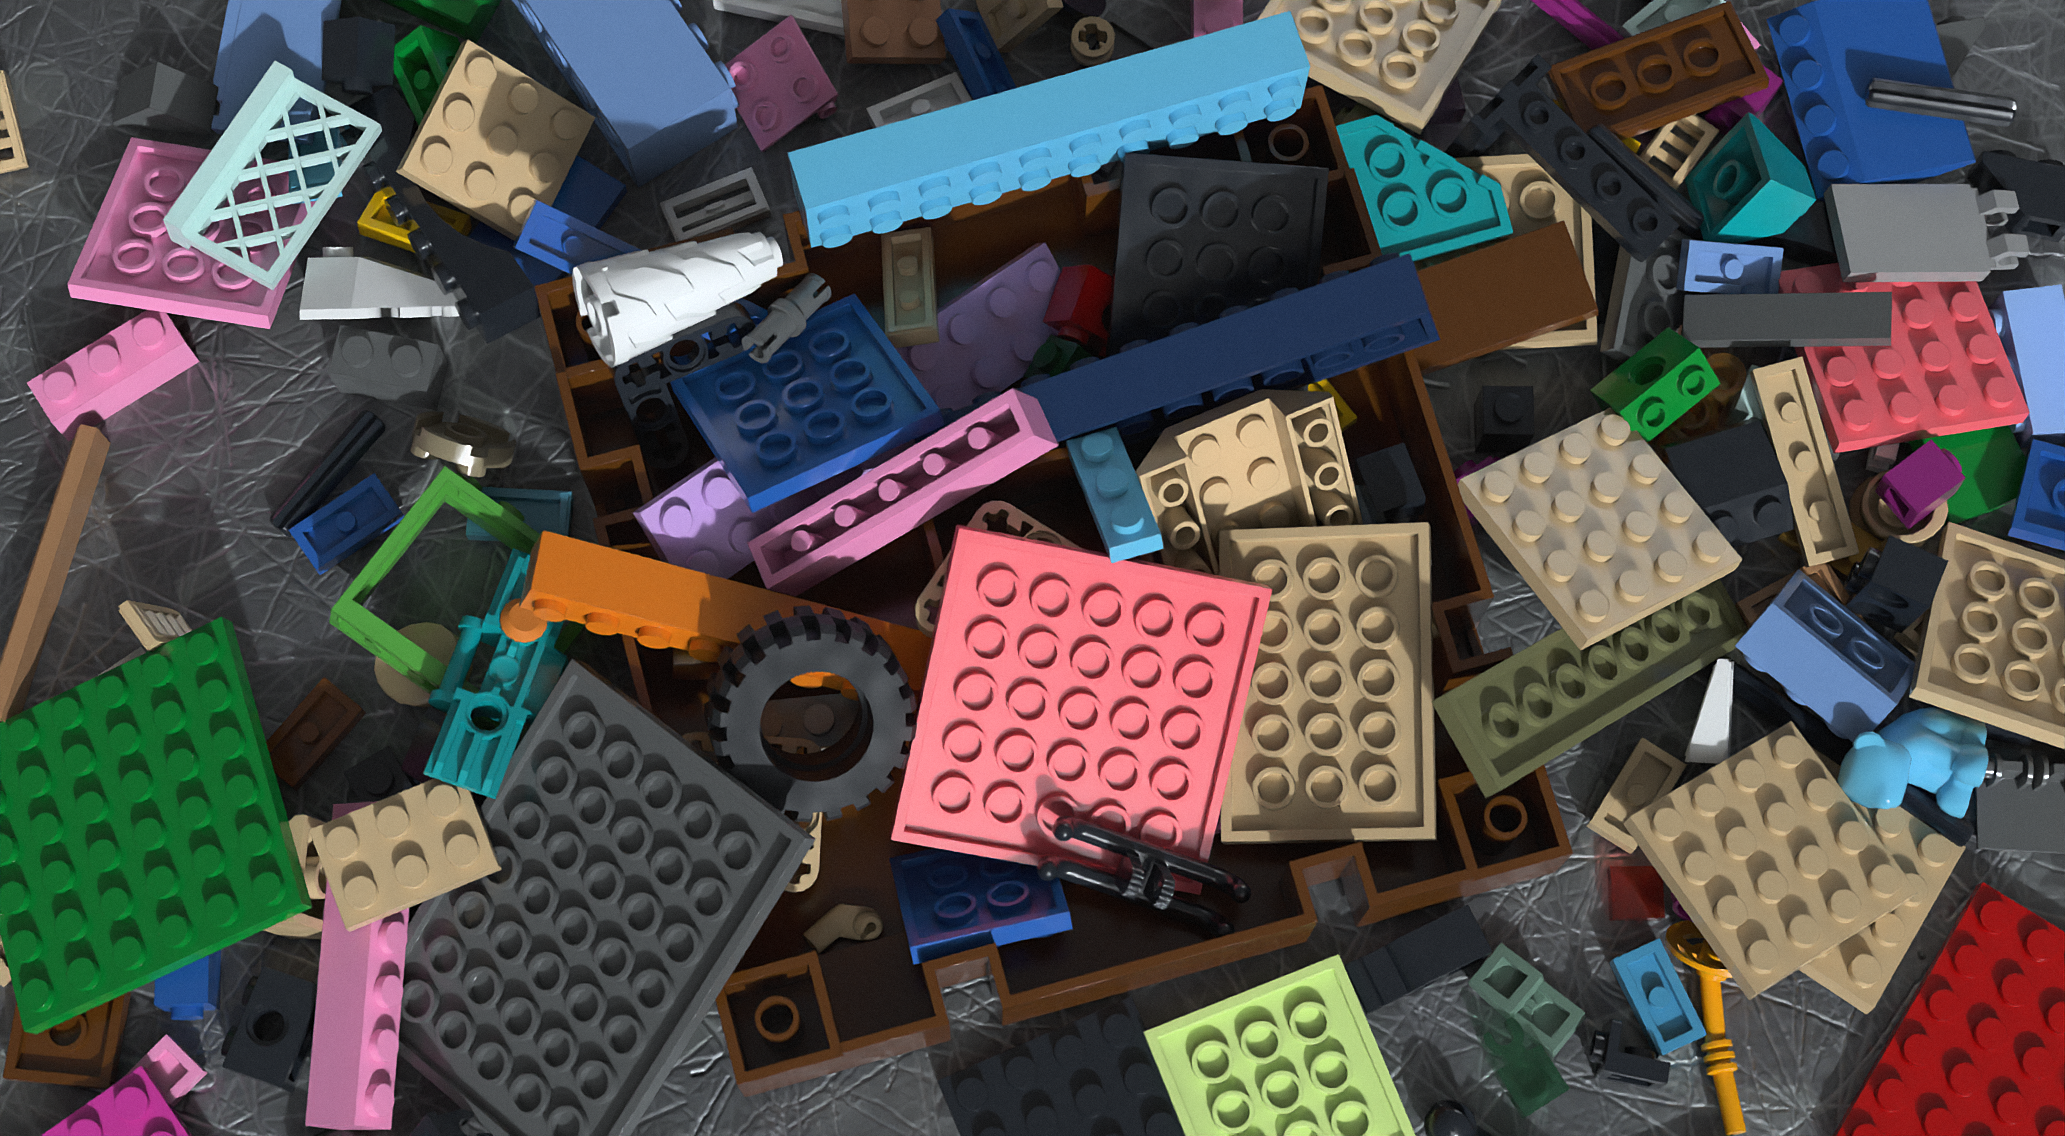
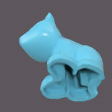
[1836,707,1988,818]

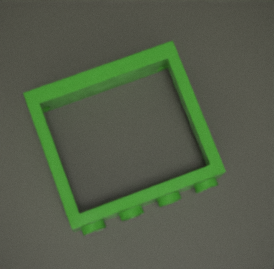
[329,466,586,731]

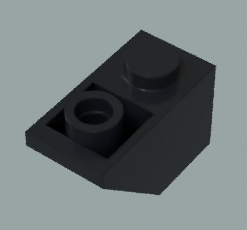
[1967,150,2065,242]

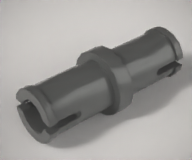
[742,273,832,363]

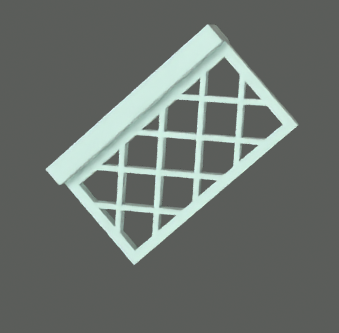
[163,61,382,290]

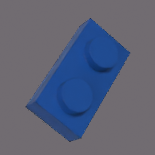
[289,473,405,575]

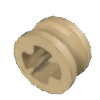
[1070,16,1115,67]

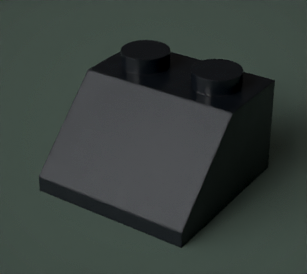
[1661,417,1794,548]

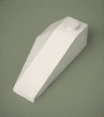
[300,247,459,320]

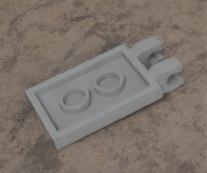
[1823,184,2030,282]

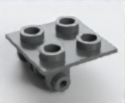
[1975,747,2065,854]

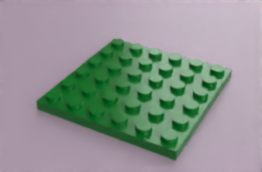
[0,617,312,1034]

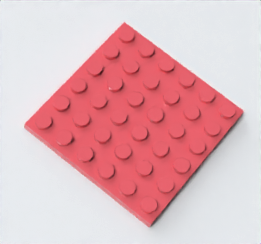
[889,525,1272,895]

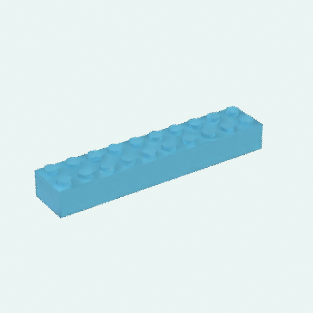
[788,11,1310,248]

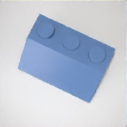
[1735,569,1915,743]

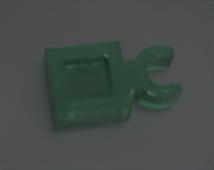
[1480,1017,1570,1119]

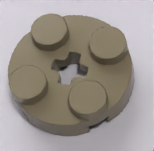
[410,411,516,477]

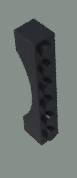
[339,85,541,344]

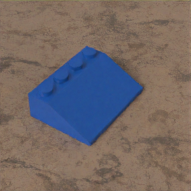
[1767,0,1976,202]

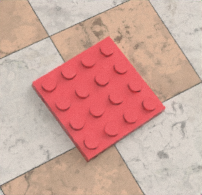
[1778,263,2030,453]

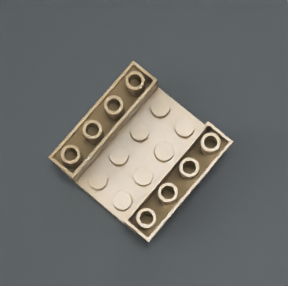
[1136,389,1363,575]

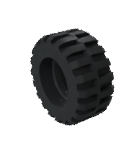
[704,605,917,822]

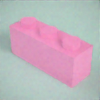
[27,310,199,441]

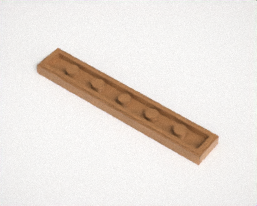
[0,424,111,722]

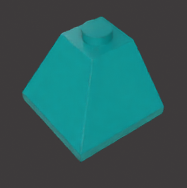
[1684,112,1816,243]

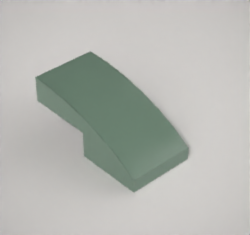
[1468,943,1586,1058]

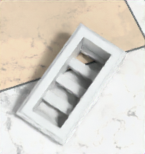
[1685,658,1734,763]

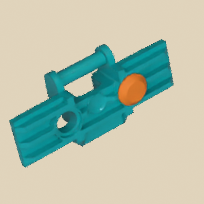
[424,548,569,799]

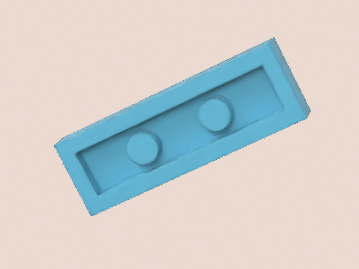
[1066,427,1163,563]

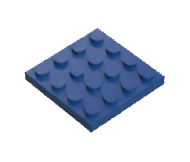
[670,293,944,513]

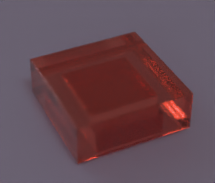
[1607,866,1665,921]

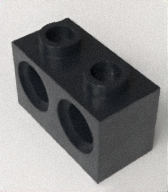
[1844,535,1948,633]

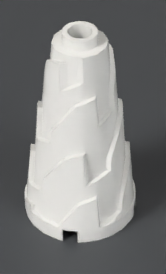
[572,232,783,368]

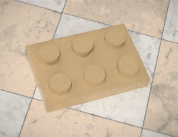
[309,778,502,932]

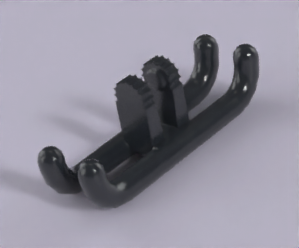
[1036,816,1251,938]

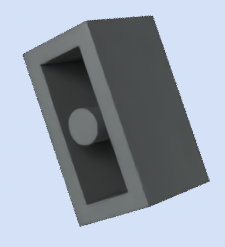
[327,325,448,410]

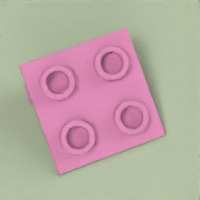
[725,15,839,152]

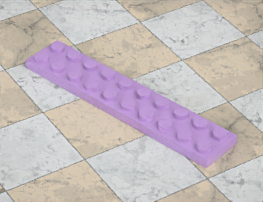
[633,242,1061,579]

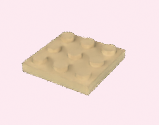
[396,40,595,241]

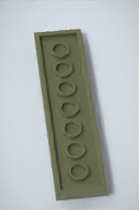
[1431,579,1748,798]

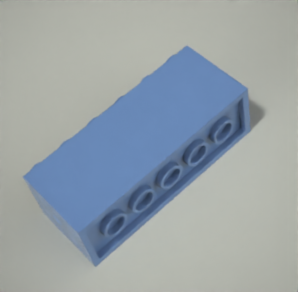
[511,0,739,188]

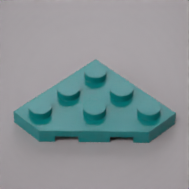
[1336,115,1513,262]

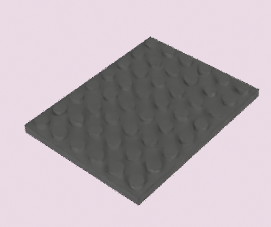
[398,659,816,1136]

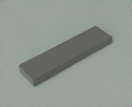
[1683,292,1892,348]

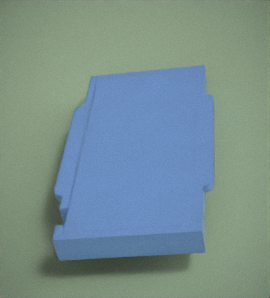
[211,0,342,146]

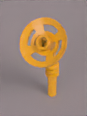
[1665,920,1746,1136]

